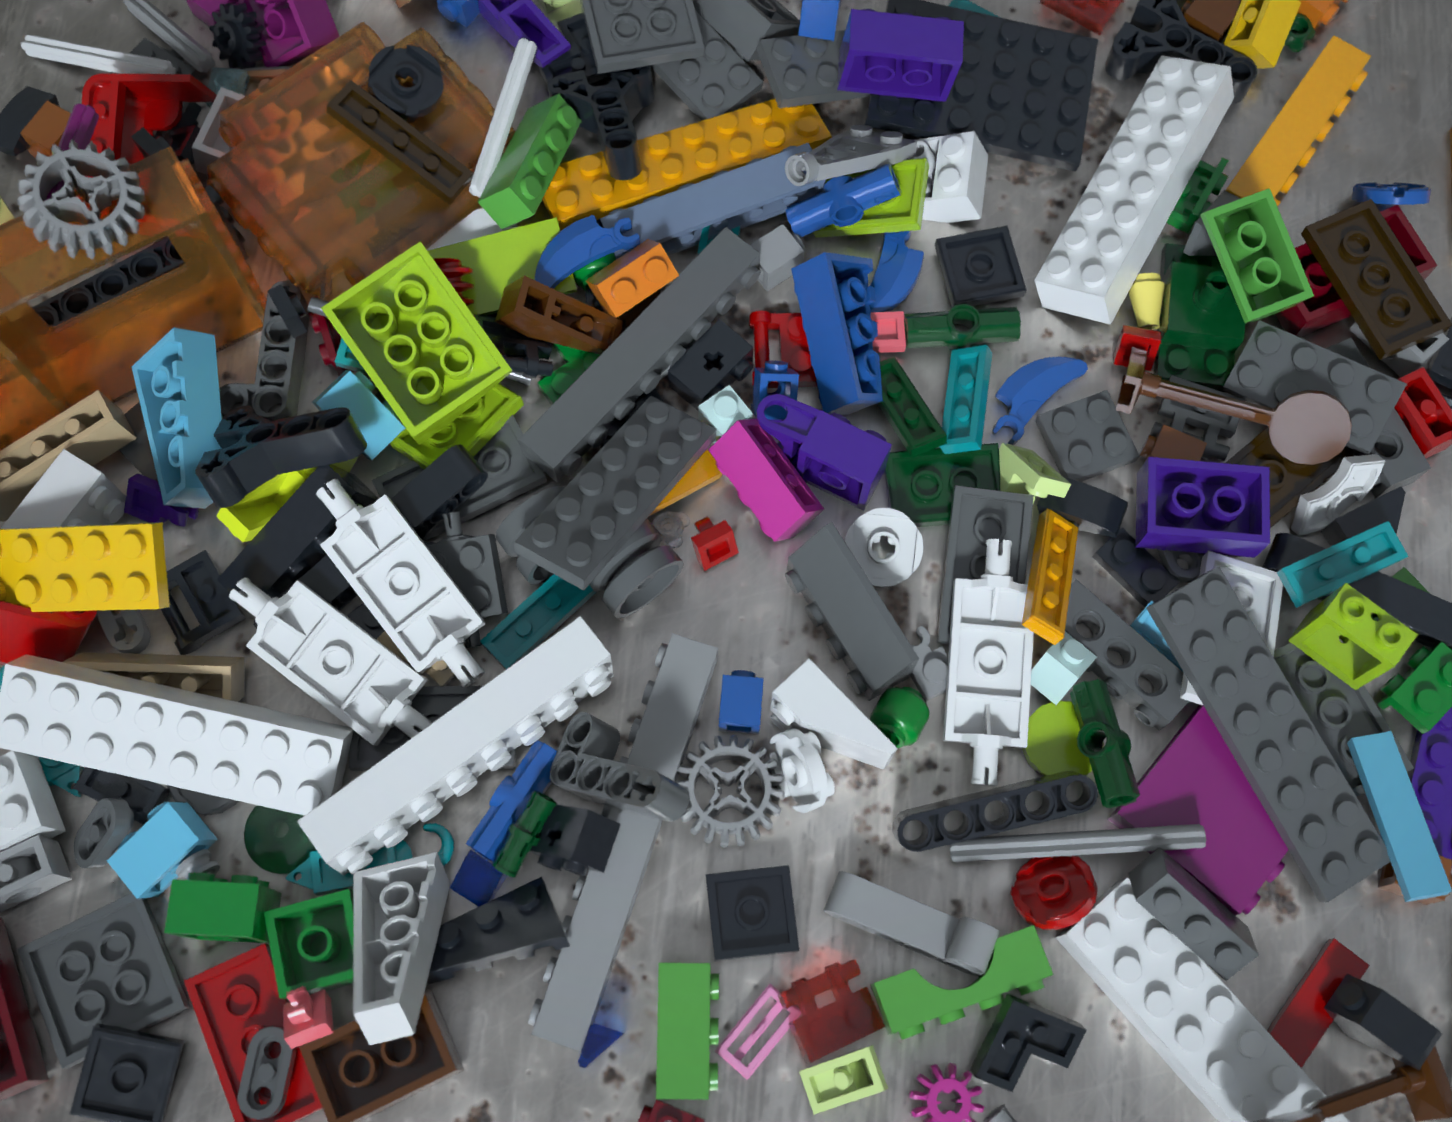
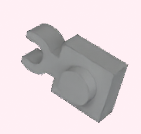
[910,625,948,702]

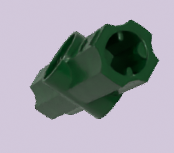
[904,304,1021,350]
[1070,679,1140,808]

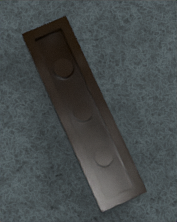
[327,80,474,205]

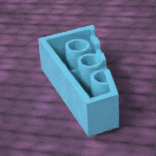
[131,327,222,509]

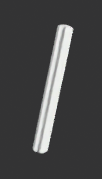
[21,34,176,74]
[469,38,537,198]

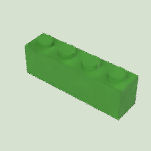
[478,94,581,229]

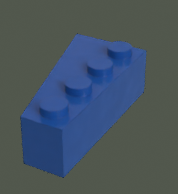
[791,252,883,415]

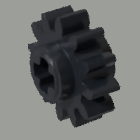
[209,3,267,69]

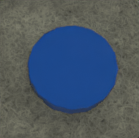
[1352,182,1431,205]

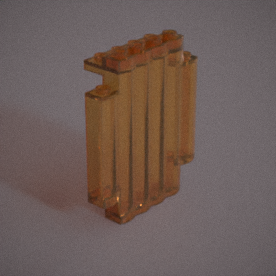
[206,22,515,299]

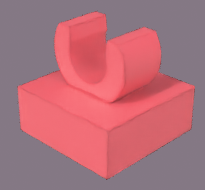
[283,986,333,1049]

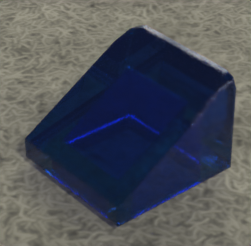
[450,850,507,907]
[578,1023,625,1068]

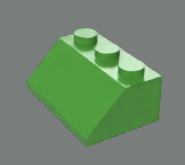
[1200,188,1314,323]

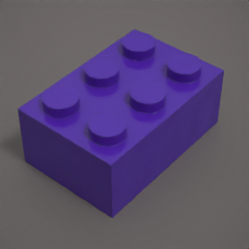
[837,9,964,102]
[1136,457,1270,558]

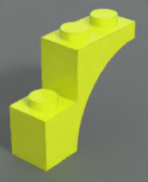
[216,456,359,543]

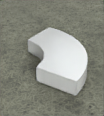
[1291,454,1385,536]

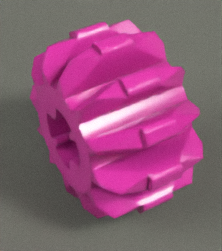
[909,1063,984,1122]

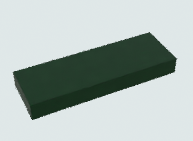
[877,356,947,458]

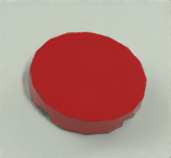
[1011,855,1098,929]

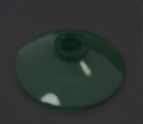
[244,805,317,874]

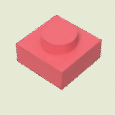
[870,311,906,353]

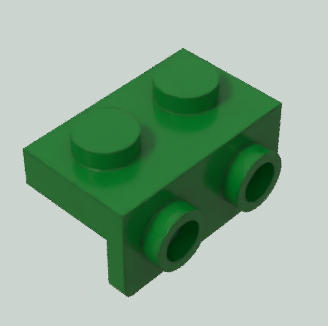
[1166,157,1229,234]
[1376,642,1452,734]

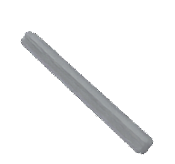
[950,824,1206,862]

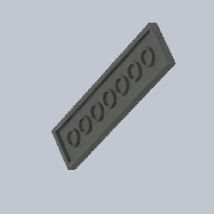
[1146,566,1390,902]

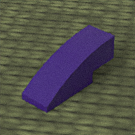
[478,0,571,68]

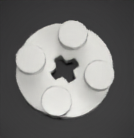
[844,508,924,587]
[769,728,835,813]

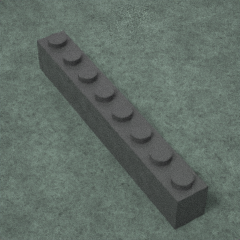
[519,227,761,483]

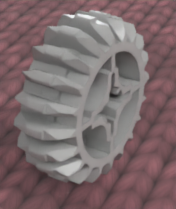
[17,140,145,260]
[676,735,785,847]

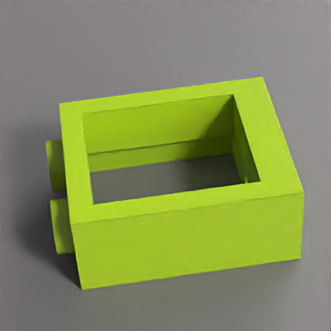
[1288,583,1418,690]

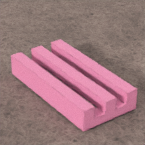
[715,984,802,1080]

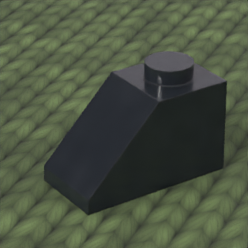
[1321,486,1406,546]
[1324,974,1442,1070]

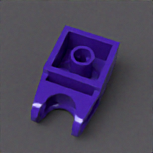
[756,394,892,511]

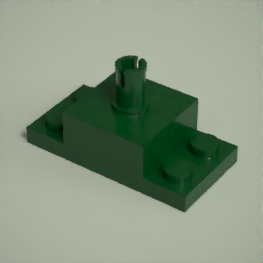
[1154,243,1245,392]

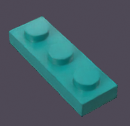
[939,345,992,454]
[1277,521,1409,608]
[480,574,597,670]

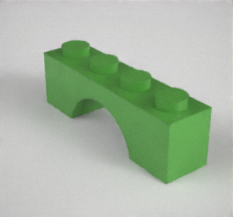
[870,925,1054,1040]

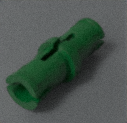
[492,790,557,878]

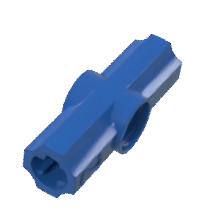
[785,163,901,238]
[466,740,557,862]

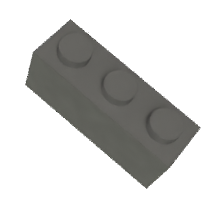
[1128,847,1259,981]

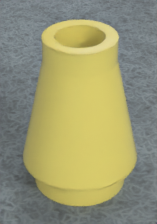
[1128,273,1165,330]

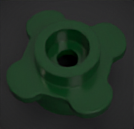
[1284,14,1315,52]

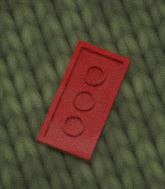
[184,943,323,1122]

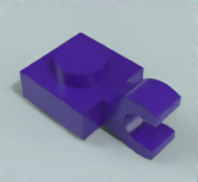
[124,473,199,527]

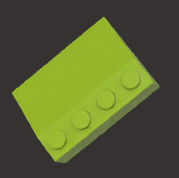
[321,241,513,445]

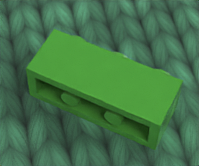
[656,963,719,1100]

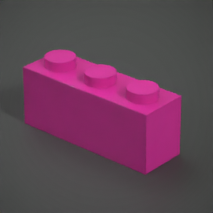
[709,418,824,542]

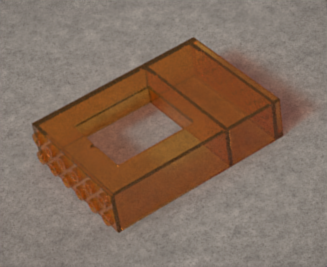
[0,146,267,451]

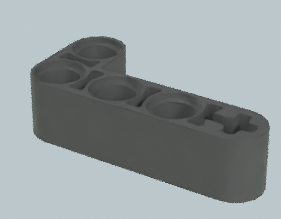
[219,280,310,421]
[550,712,690,821]

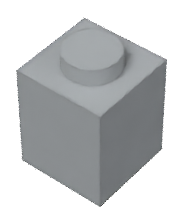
[750,224,805,291]

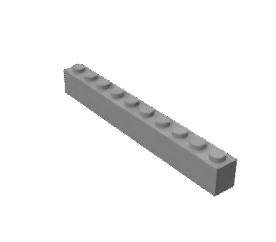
[528,633,718,1052]

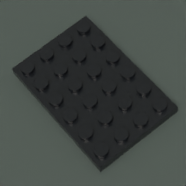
[865,0,1098,172]

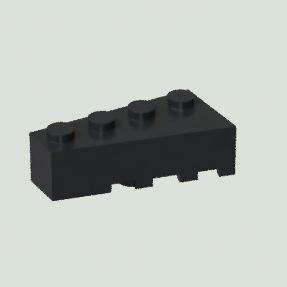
[216,464,379,598]

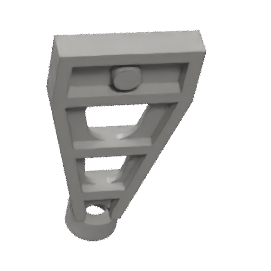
[785,125,917,186]

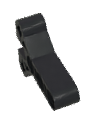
[1105,0,1257,104]
[548,65,654,180]
[195,406,367,508]

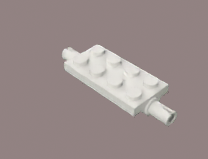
[316,479,486,688]
[943,539,1034,786]
[229,577,432,746]

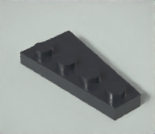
[426,876,570,985]

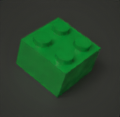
[164,872,282,944]
[264,889,354,1000]

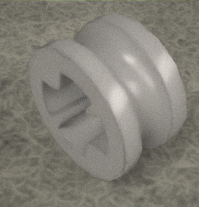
[176,849,220,880]

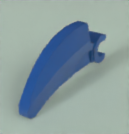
[535,215,640,289]
[870,231,924,312]
[992,357,1088,445]

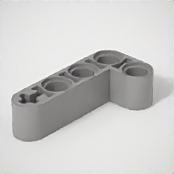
[824,871,999,976]

